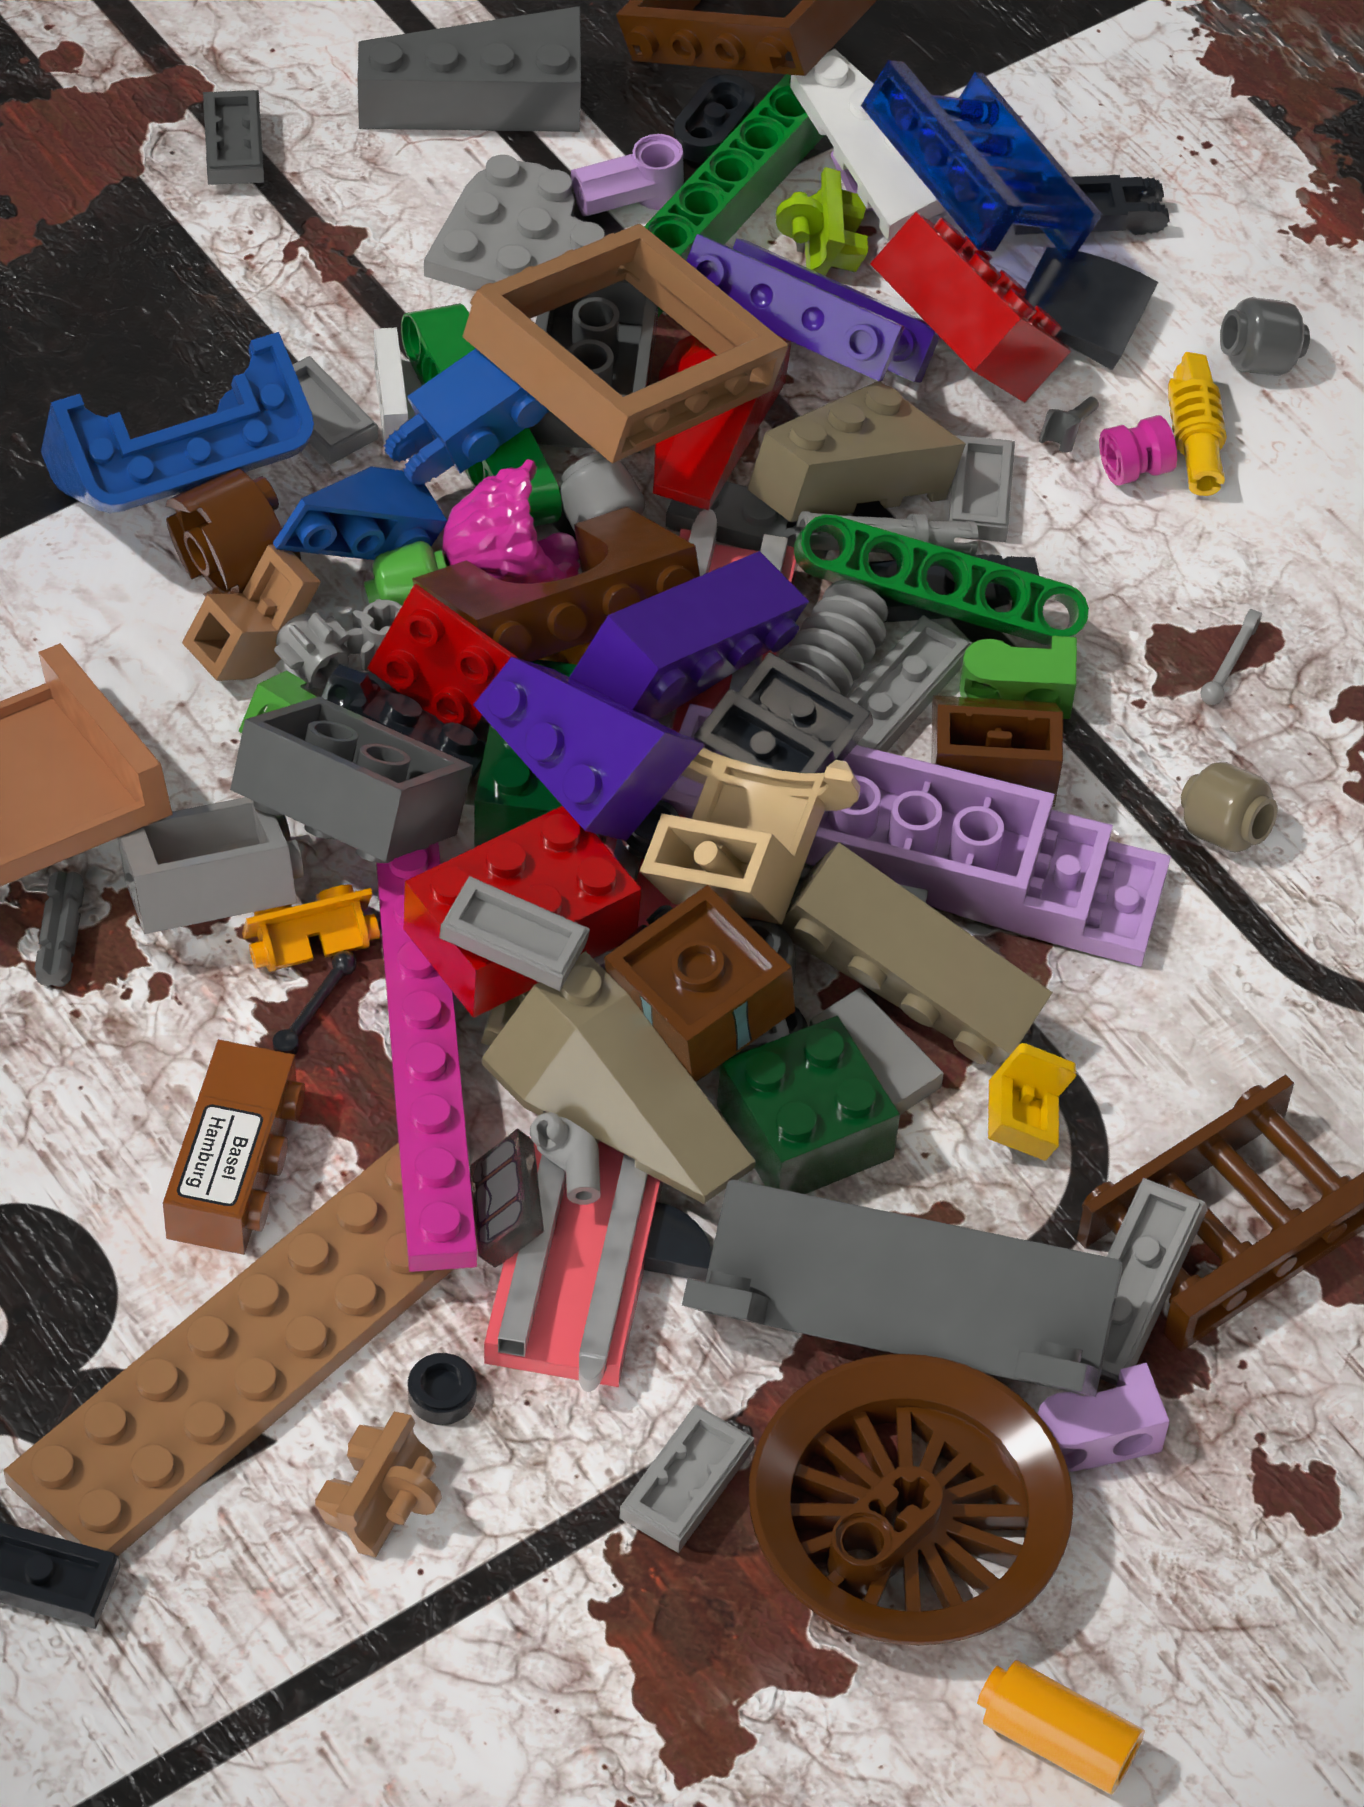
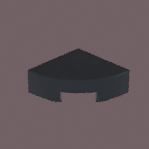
[644,1202,712,1281]

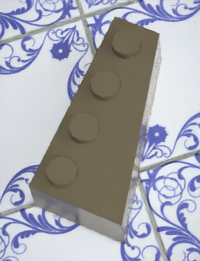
[778,842,1053,1065]

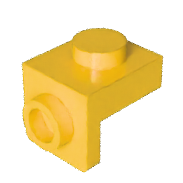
[988,1043,1076,1161]

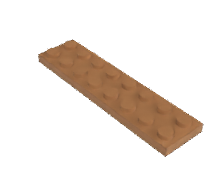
[3,1143,483,1556]

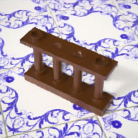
[1077,1074,1364,1352]

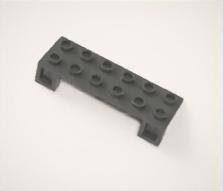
[682,1180,1123,1397]

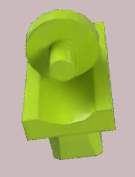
[775,167,868,276]

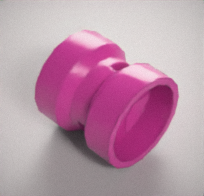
[1099,415,1177,486]

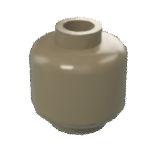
[1181,762,1278,853]

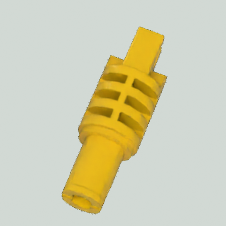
[1168,352,1227,496]

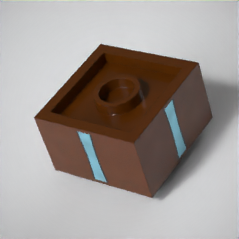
[604,885,795,1082]

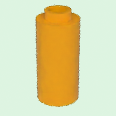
[977,1660,1145,1795]

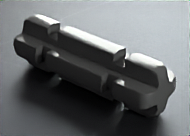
[34,871,85,987]

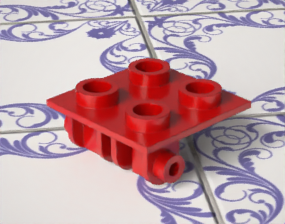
[367,584,518,731]

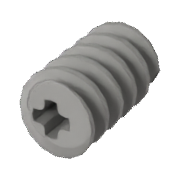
[779,580,888,696]

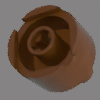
[165,468,301,597]

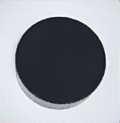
[408,1353,477,1425]

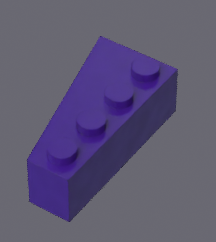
[570,551,809,720]

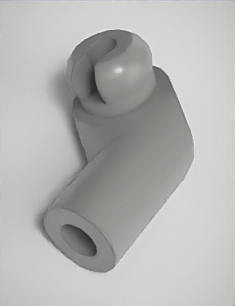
[530,1112,601,1205]

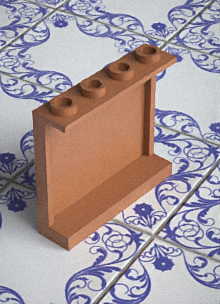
[0,643,173,887]

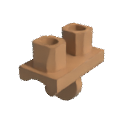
[315,1411,442,1557]

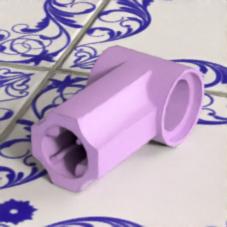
[571,134,684,216]

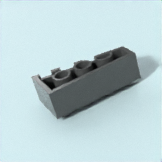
[357,6,581,132]

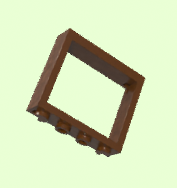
[616,0,877,76]

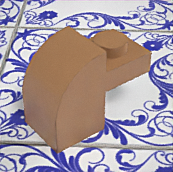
[182,545,321,681]

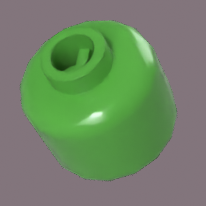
[364,541,450,606]

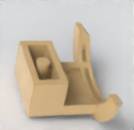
[640,748,861,925]

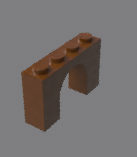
[412,507,700,662]

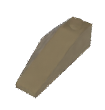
[482,951,755,1204]

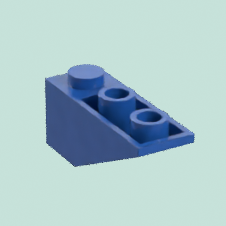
[273,467,447,560]

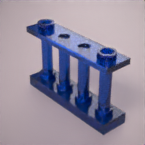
[861,60,1102,259]

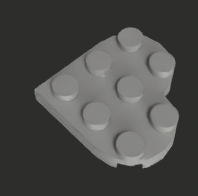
[424,155,604,291]

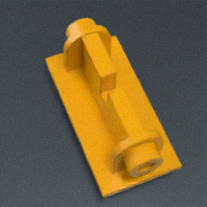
[242,885,380,972]

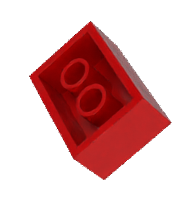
[870,212,1071,403]
[403,806,642,1018]

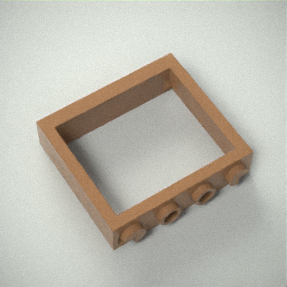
[463,223,789,464]

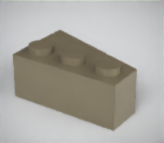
[747,381,966,522]

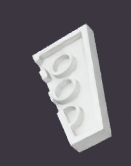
[790,49,977,241]

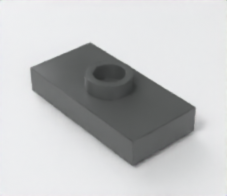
[203,90,264,185]

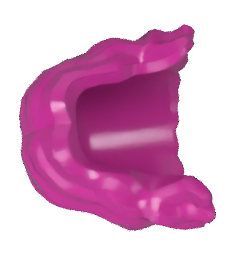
[443,459,580,584]

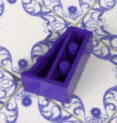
[473,657,705,841]

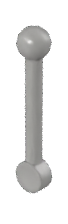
[1200,609,1262,705]

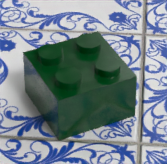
[717,1015,900,1194]

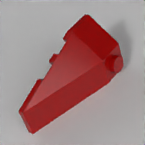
[653,335,792,511]

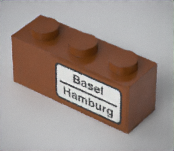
[162,1039,305,1255]

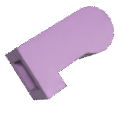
[1038,1363,1170,1472]

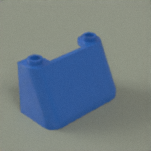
[41,332,314,513]

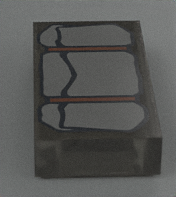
[470,1128,544,1268]

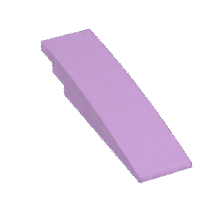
[660,704,1171,967]

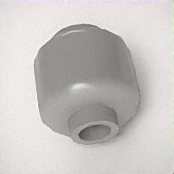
[559,454,645,531]

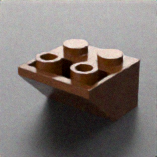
[931,695,1063,807]

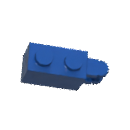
[384,348,549,486]

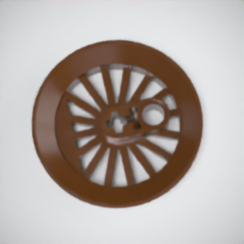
[749,1354,1073,1646]

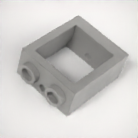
[118,797,304,934]

